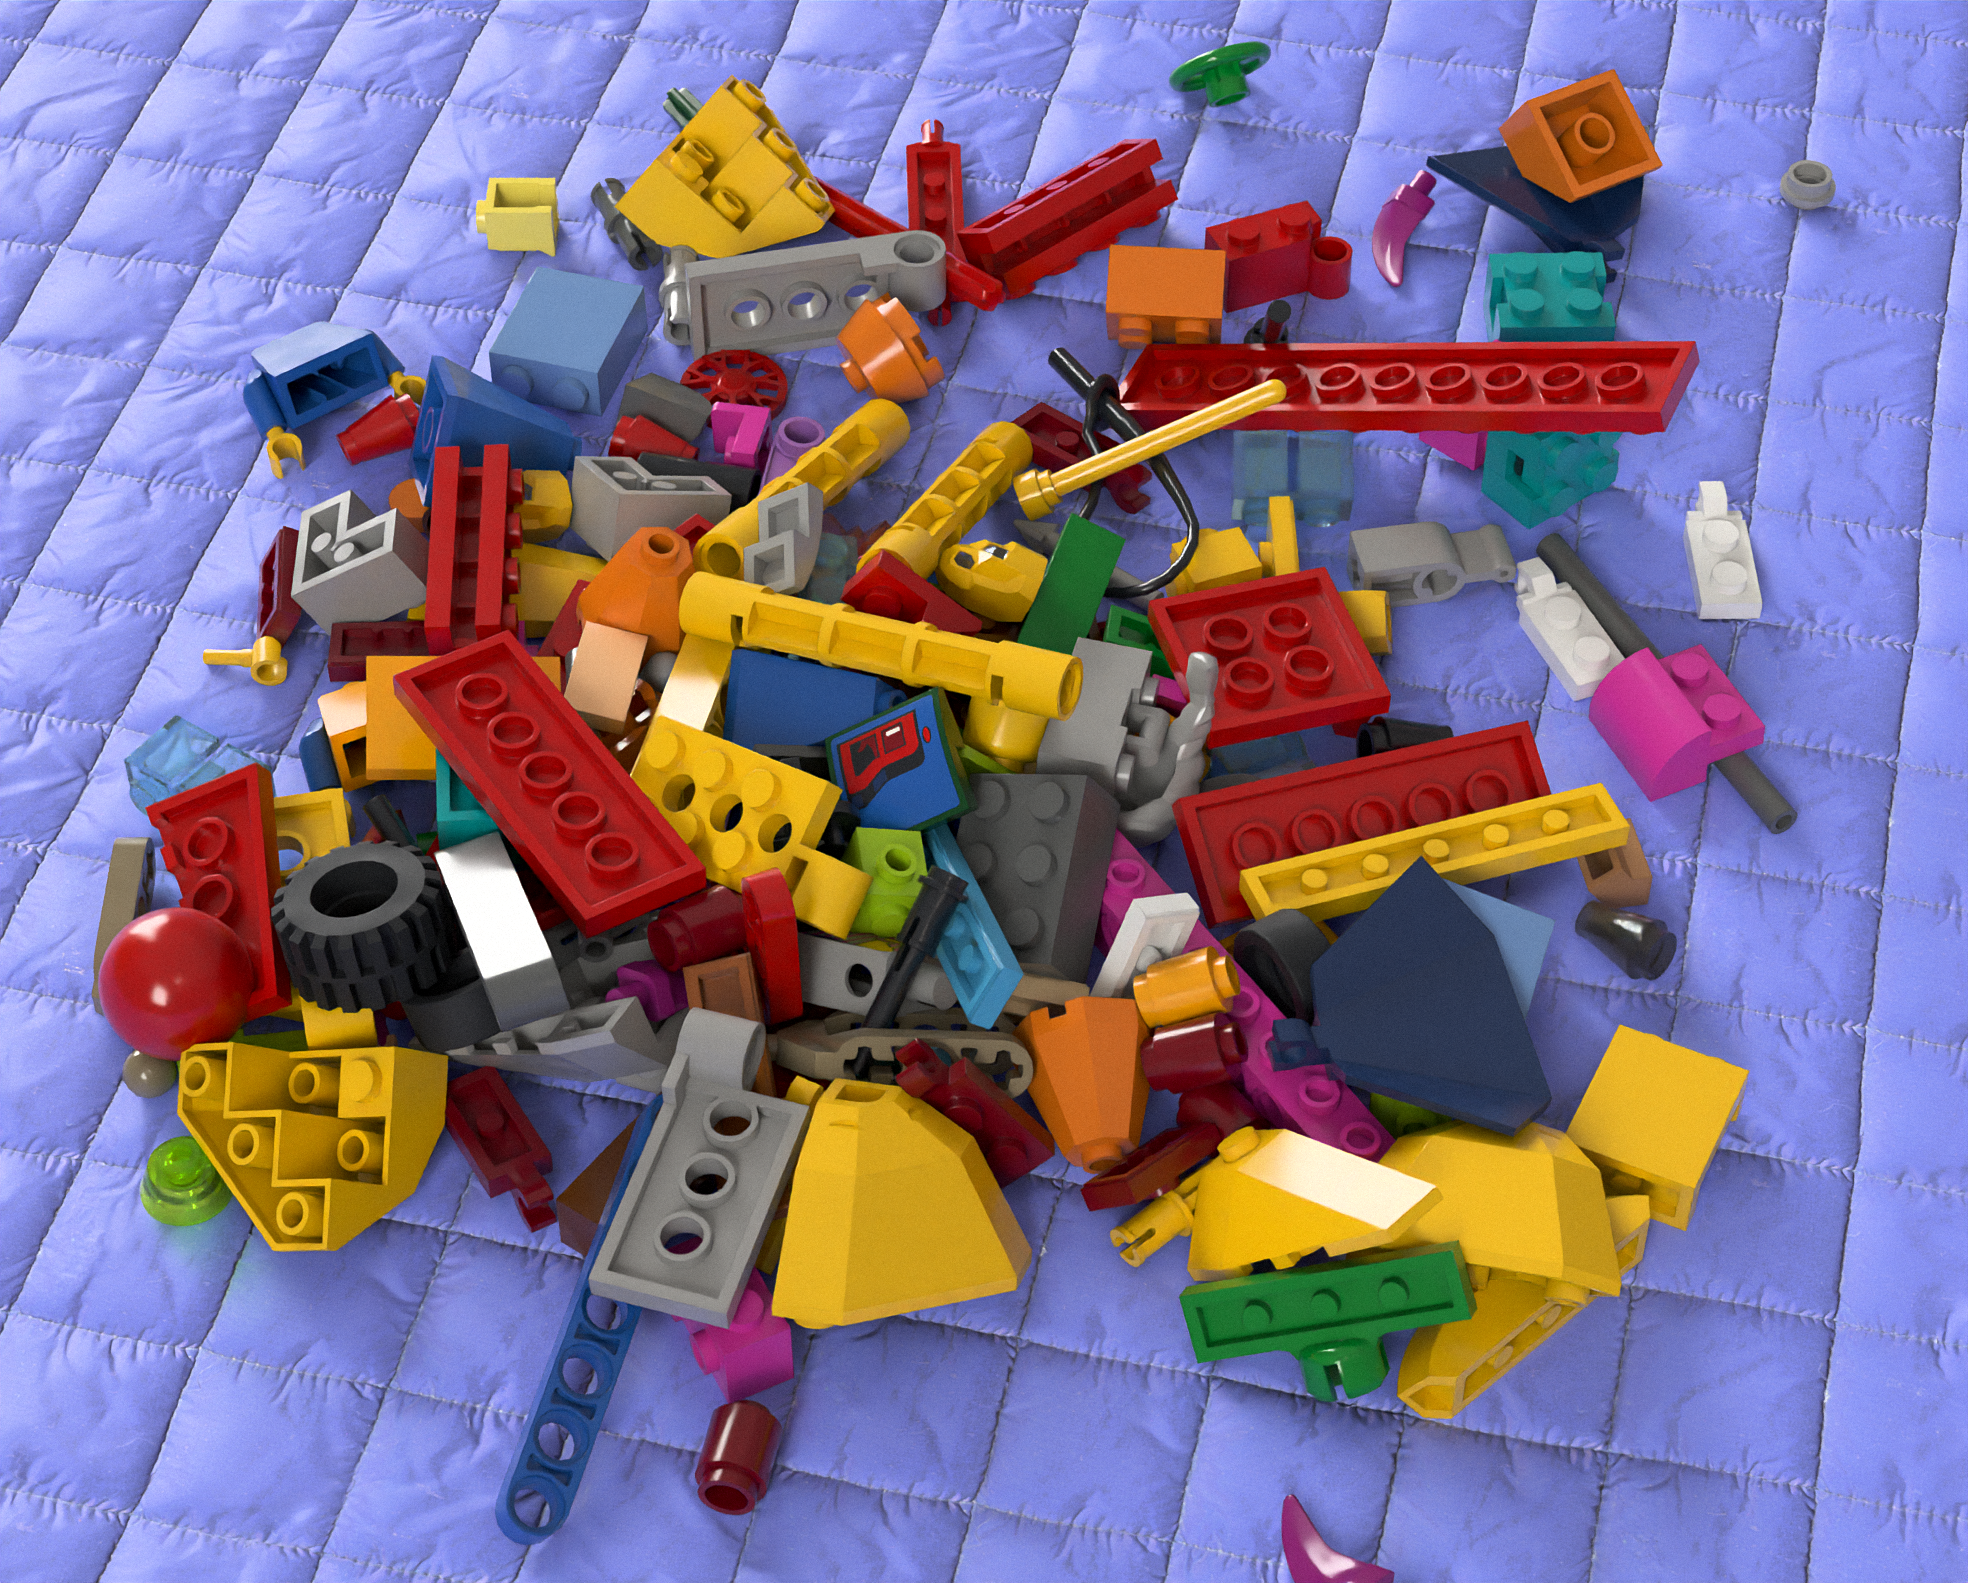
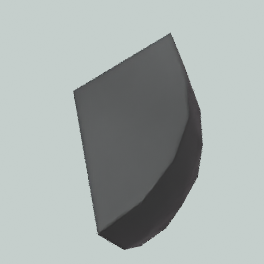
[615,373,712,443]

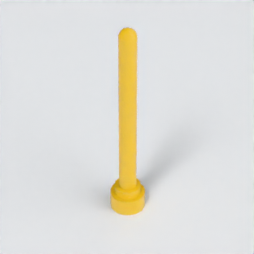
[1013,379,1287,521]

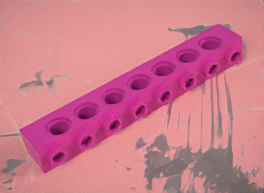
[1094,828,1396,1163]

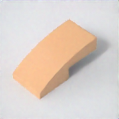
[564,621,648,735]

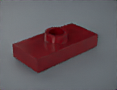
[256,526,303,650]
[327,620,429,682]
[1080,1121,1222,1212]

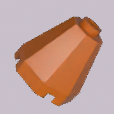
[576,527,696,673]
[1011,996,1156,1174]

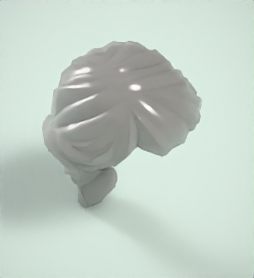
[1114,652,1219,848]

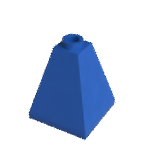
[408,355,582,507]
[723,649,908,751]

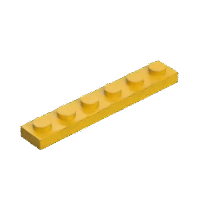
[1239,782,1630,923]

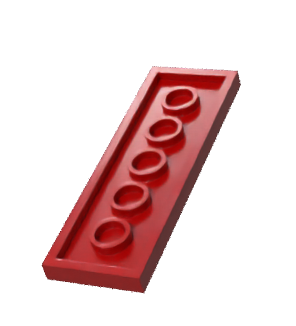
[393,630,706,939]
[1171,720,1552,929]

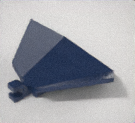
[1426,125,1650,283]
[1267,856,1552,1137]

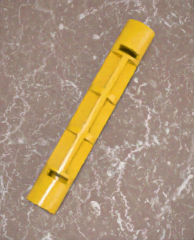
[693,398,911,581]
[856,421,1033,580]
[679,571,1084,722]

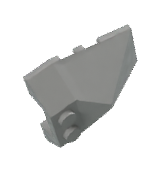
[408,910,690,1083]

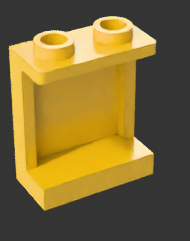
[1565,1024,1749,1231]

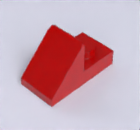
[840,549,983,637]

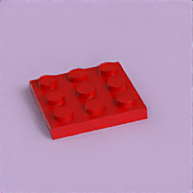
[1147,567,1391,749]

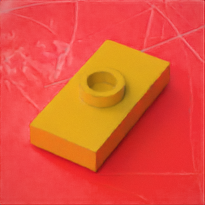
[1258,496,1300,578]

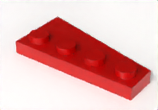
[145,762,292,1024]

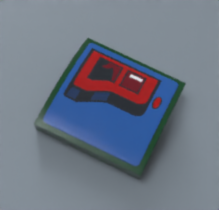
[825,686,979,842]

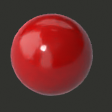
[98,907,255,1061]

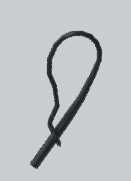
[1048,347,1200,600]

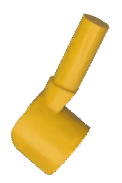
[203,636,288,686]

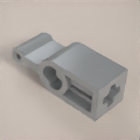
[1346,521,1516,608]

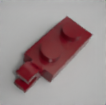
[1010,402,1152,514]
[896,1038,1055,1189]
[444,1066,557,1233]

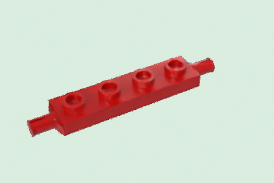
[906,119,967,326]

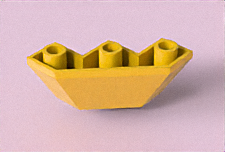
[614,74,835,259]
[177,1042,448,1252]
[772,1078,1032,1329]
[1345,1119,1622,1307]

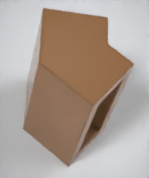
[1577,818,1653,909]

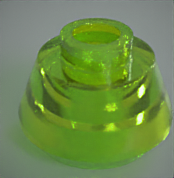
[140,1136,233,1226]

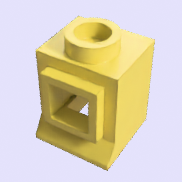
[476,178,560,256]

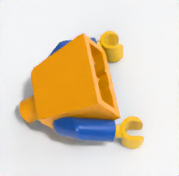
[299,681,381,838]

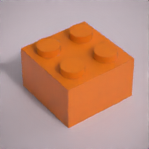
[1105,245,1226,349]

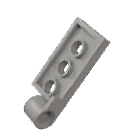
[685,230,946,362]
[588,1007,811,1329]

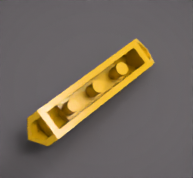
[1397,1194,1650,1419]

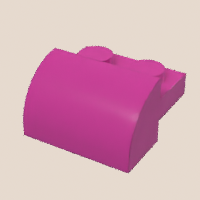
[1588,644,1765,802]

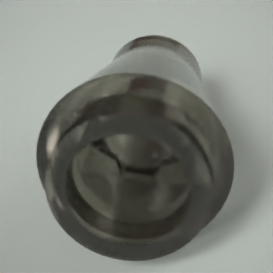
[1575,900,1677,981]

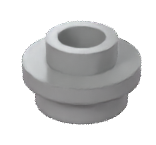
[1779,160,1836,210]

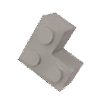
[569,456,732,562]
[291,489,429,637]

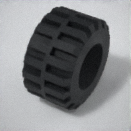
[271,841,458,1013]

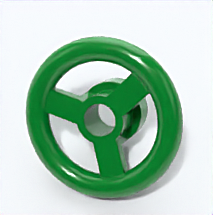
[1169,41,1271,108]

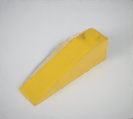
[1187,1126,1444,1281]

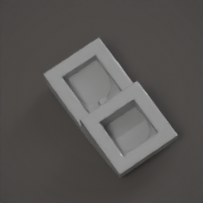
[743,482,823,596]

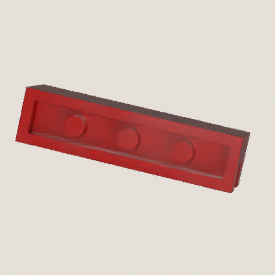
[956,138,1178,300]
[424,444,525,656]

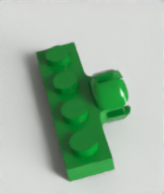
[1179,1240,1478,1402]

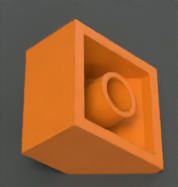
[1498,69,1663,203]

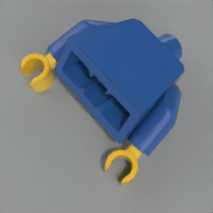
[243,321,426,479]

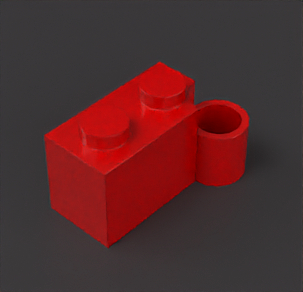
[1204,200,1353,313]

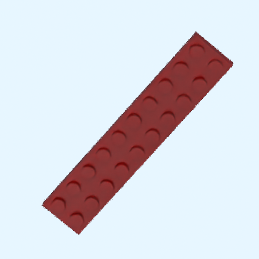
[1110,341,1700,435]

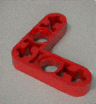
[703,867,803,1026]

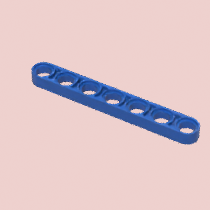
[495,1094,666,1546]

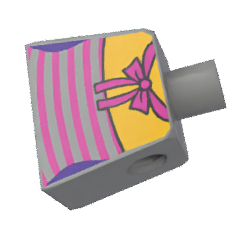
[797,930,958,1017]

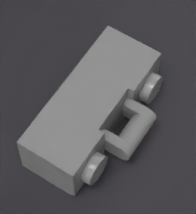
[1036,637,1170,798]

